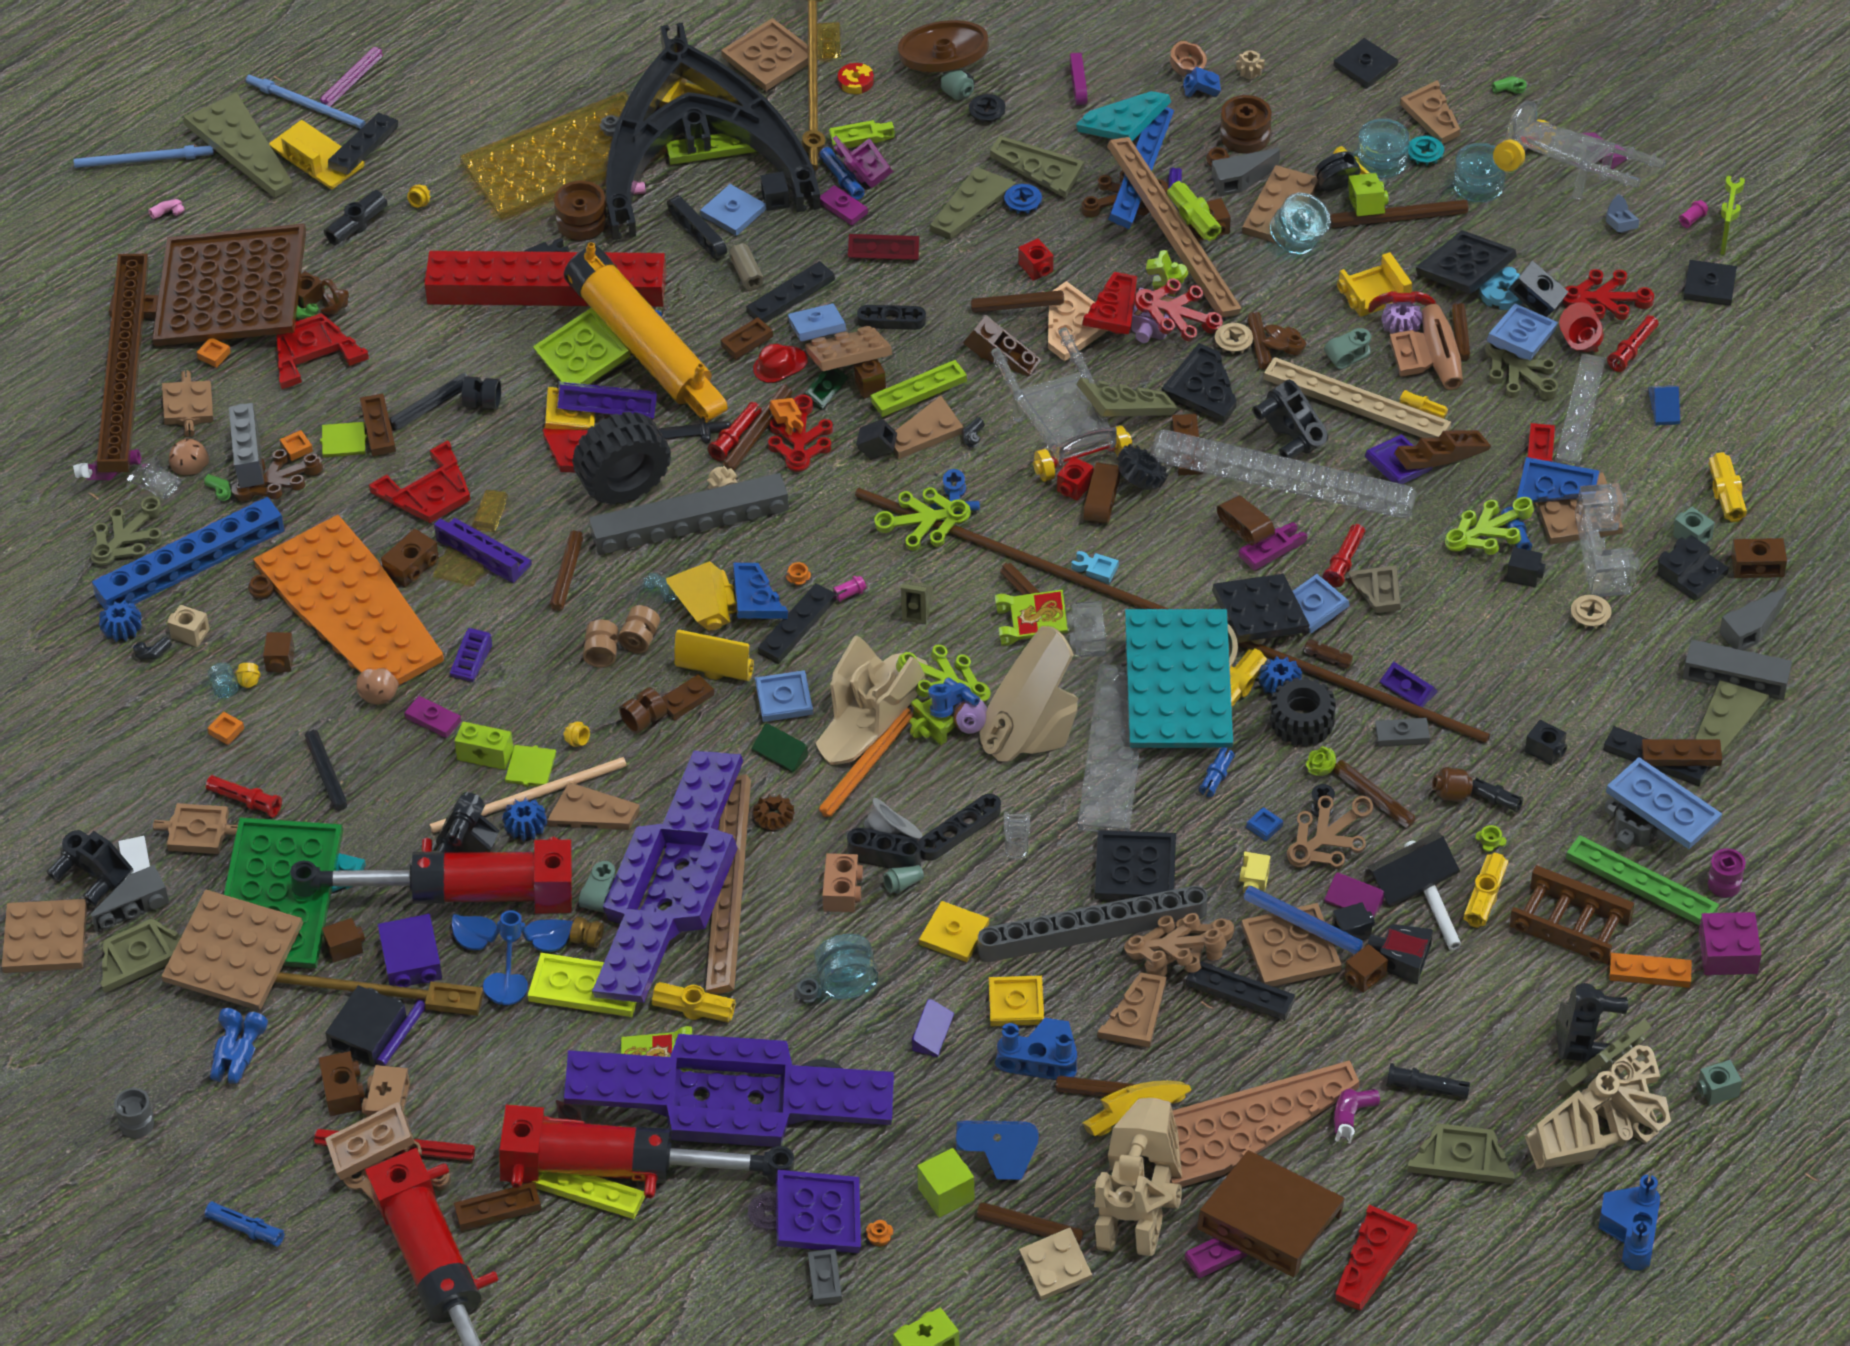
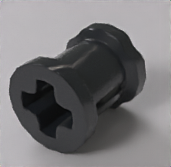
[1311,784,1335,817]

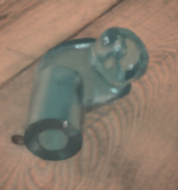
[643,572,675,602]

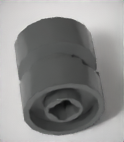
[114,1088,155,1138]

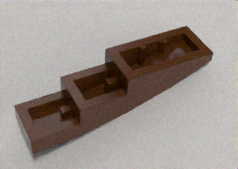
[1394,430,1491,469]

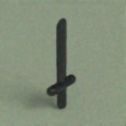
[658,417,731,444]

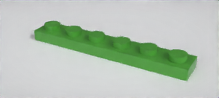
[1566,835,1719,925]

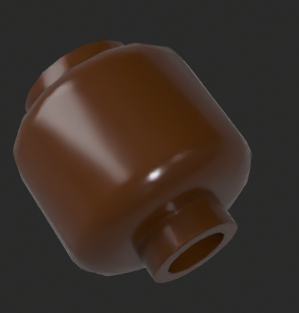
[1432,767,1473,802]

